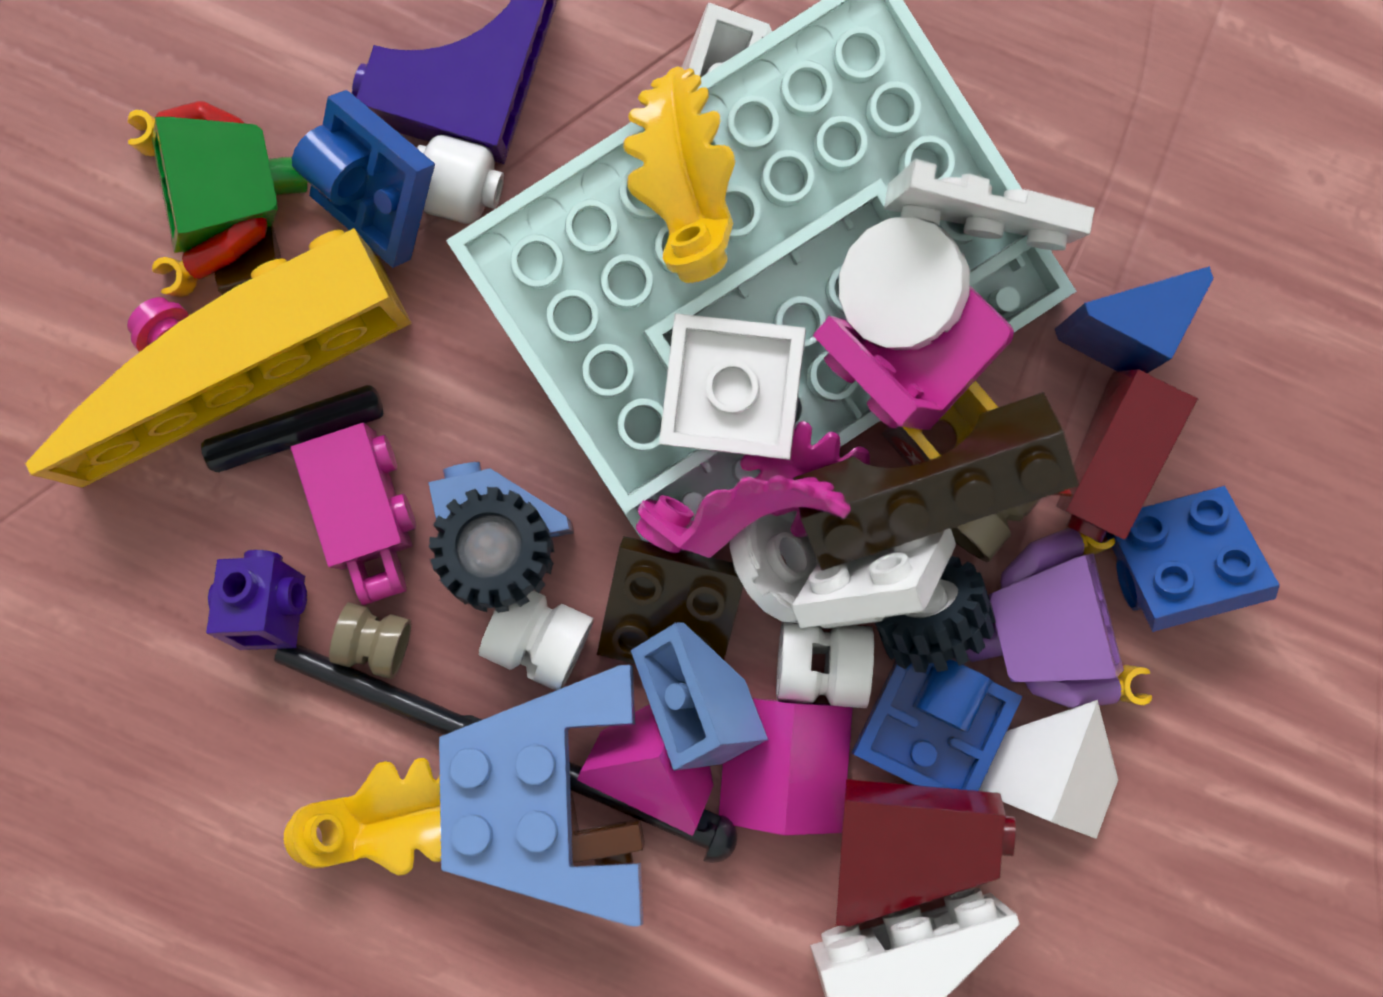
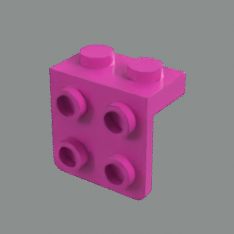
[812,285,1014,430]

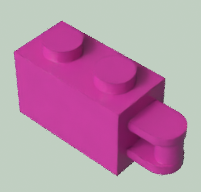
[291,423,416,605]

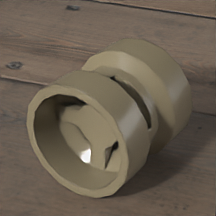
[329,602,412,679]

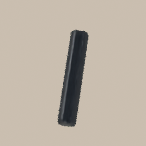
[201,385,384,472]

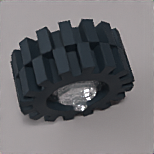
[429,487,554,613]

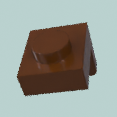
[570,793,645,865]

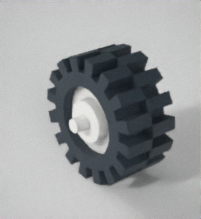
[875,556,996,673]

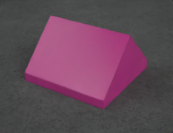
[718,698,853,835]

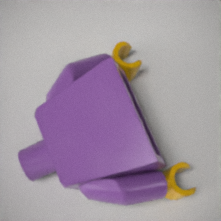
[966,528,1152,709]

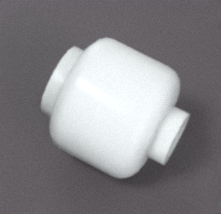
[417,135,504,224]

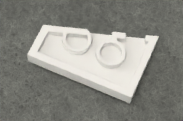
[884,159,1094,250]

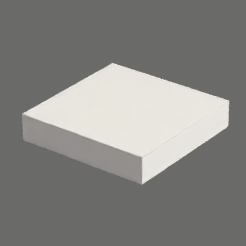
[659,313,806,460]

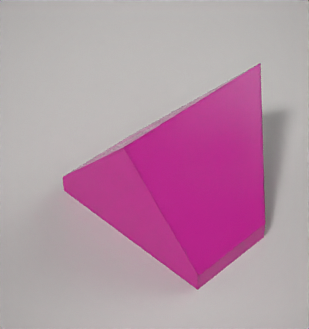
[577,704,714,836]

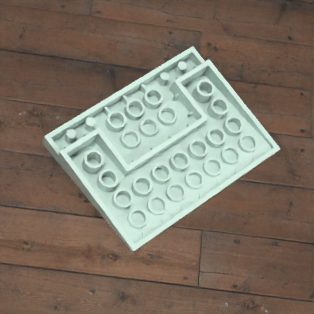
[446,0,1077,550]

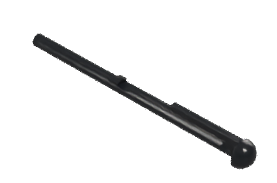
[274,644,737,863]

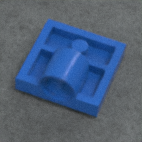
[292,90,435,268]
[1106,486,1280,632]
[851,659,1023,791]

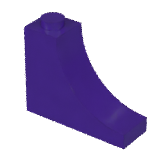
[352,0,558,164]

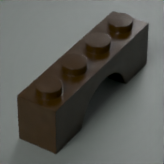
[793,392,1079,571]

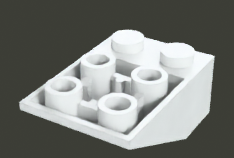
[810,888,1019,997]

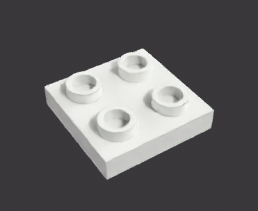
[792,528,956,629]

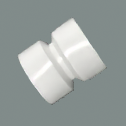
[478,591,594,691]
[776,622,874,708]

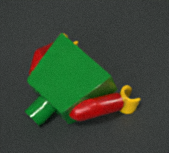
[127,101,308,297]

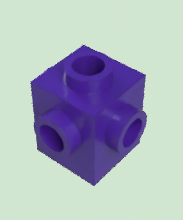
[206,550,307,650]

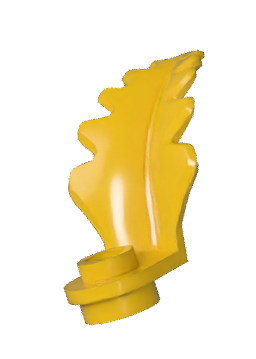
[623,67,735,283]
[284,758,441,875]

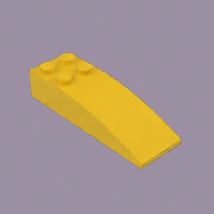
[25,229,412,488]

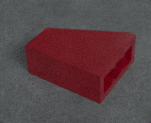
[1056,370,1198,543]
[836,779,1016,927]

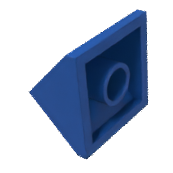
[1055,266,1214,373]

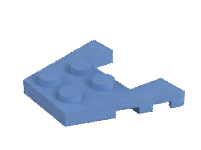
[439,665,644,926]

